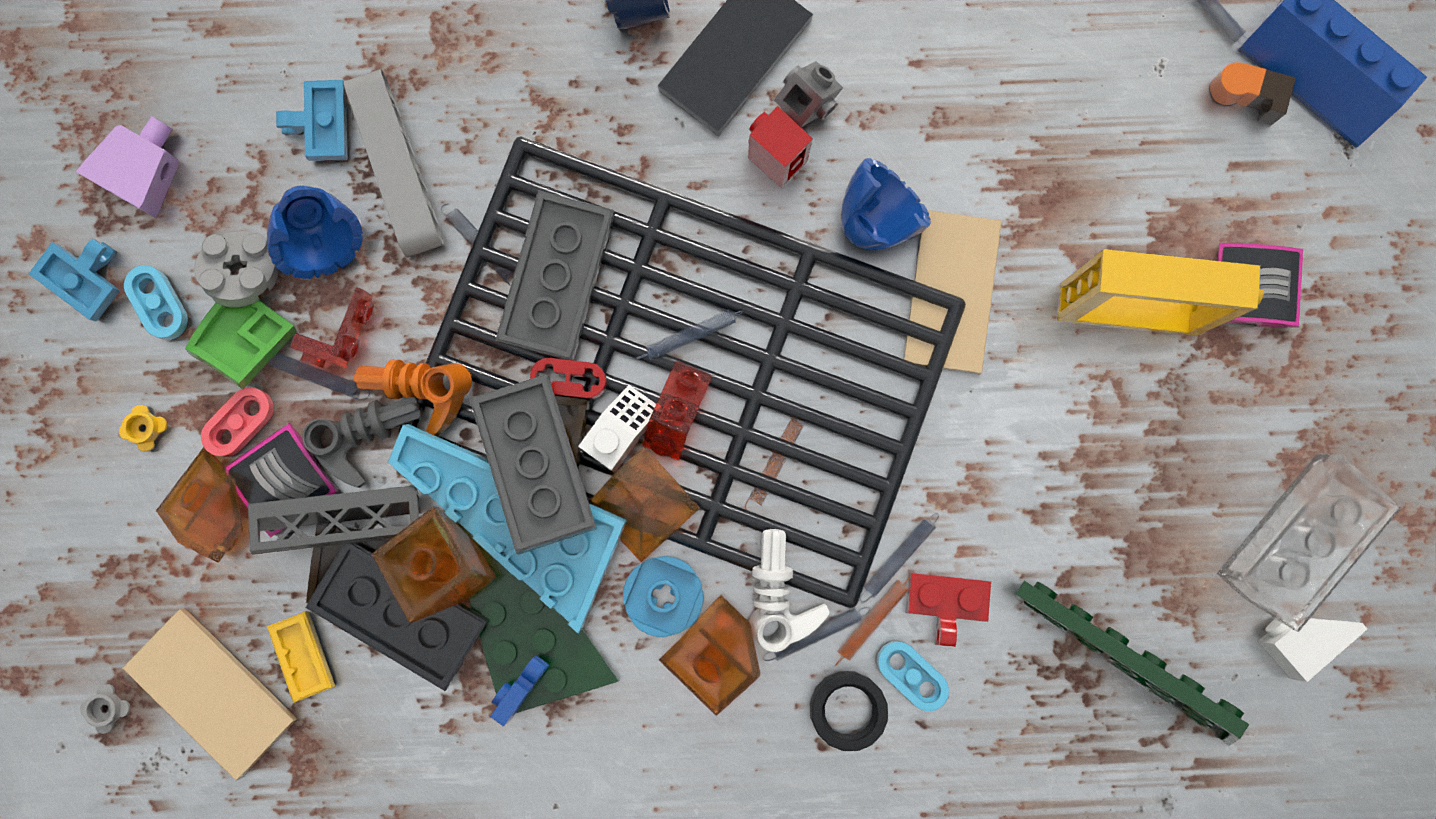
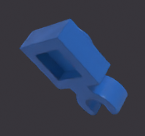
[490,655,549,727]

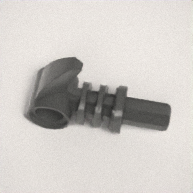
[302,397,422,488]

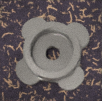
[80,684,130,734]

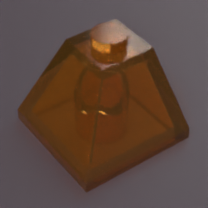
[156,447,243,563]
[589,447,700,562]
[372,506,496,622]
[659,595,761,716]

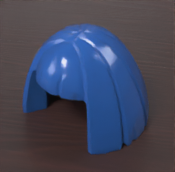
[841,158,931,250]
[267,185,363,279]

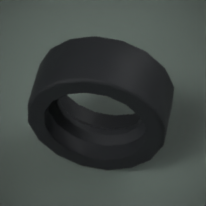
[810,671,888,751]

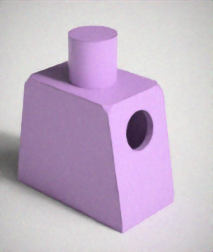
[76,116,179,218]

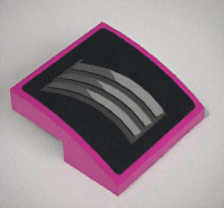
[1218,243,1303,328]
[223,422,338,538]

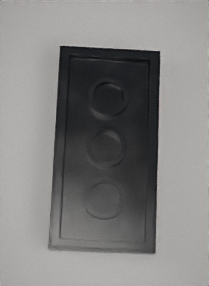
[658,0,813,136]
[305,542,489,691]

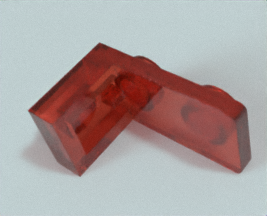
[290,287,374,369]
[642,362,712,461]

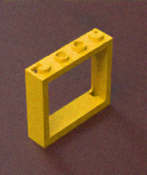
[1057,249,1264,336]

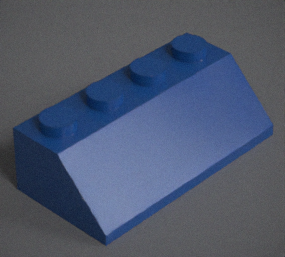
[1238,0,1427,148]

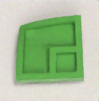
[185,300,297,389]

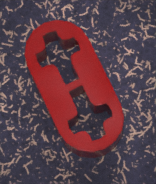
[530,358,607,400]

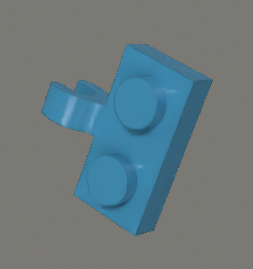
[276,80,348,161]
[28,238,120,322]

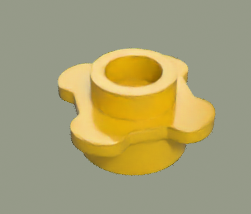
[119,405,167,452]

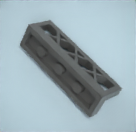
[248,485,421,555]

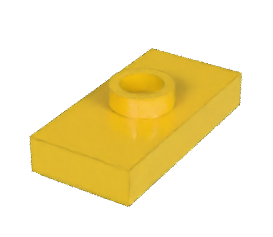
[267,611,335,703]

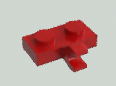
[906,573,991,647]

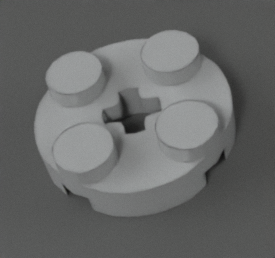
[195,231,279,307]

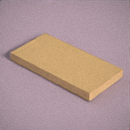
[903,210,1002,375]
[122,608,297,781]

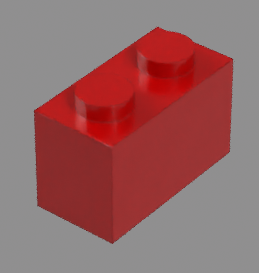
[748,106,813,188]

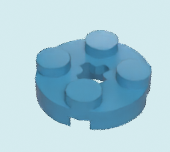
[623,556,704,637]

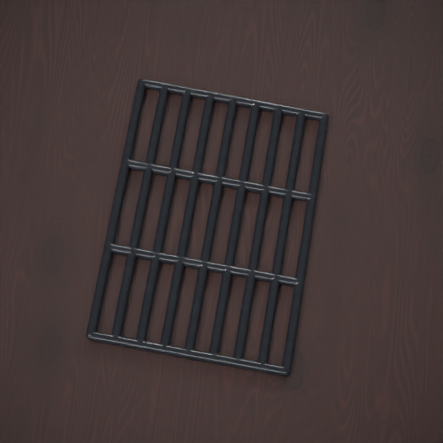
[398,136,966,608]

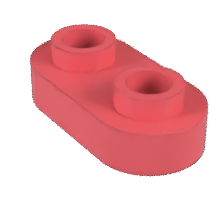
[201,387,274,457]

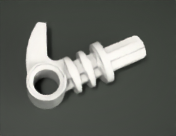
[749,529,830,652]

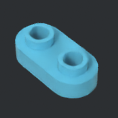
[124,265,188,340]
[877,641,949,711]

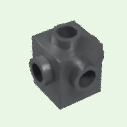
[774,61,843,127]

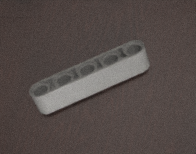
[344,69,444,258]

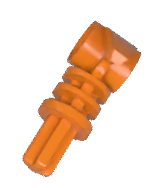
[353,359,472,436]

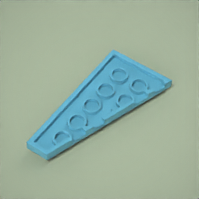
[388,424,627,633]

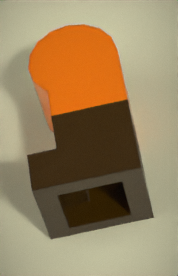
[1210,62,1296,125]

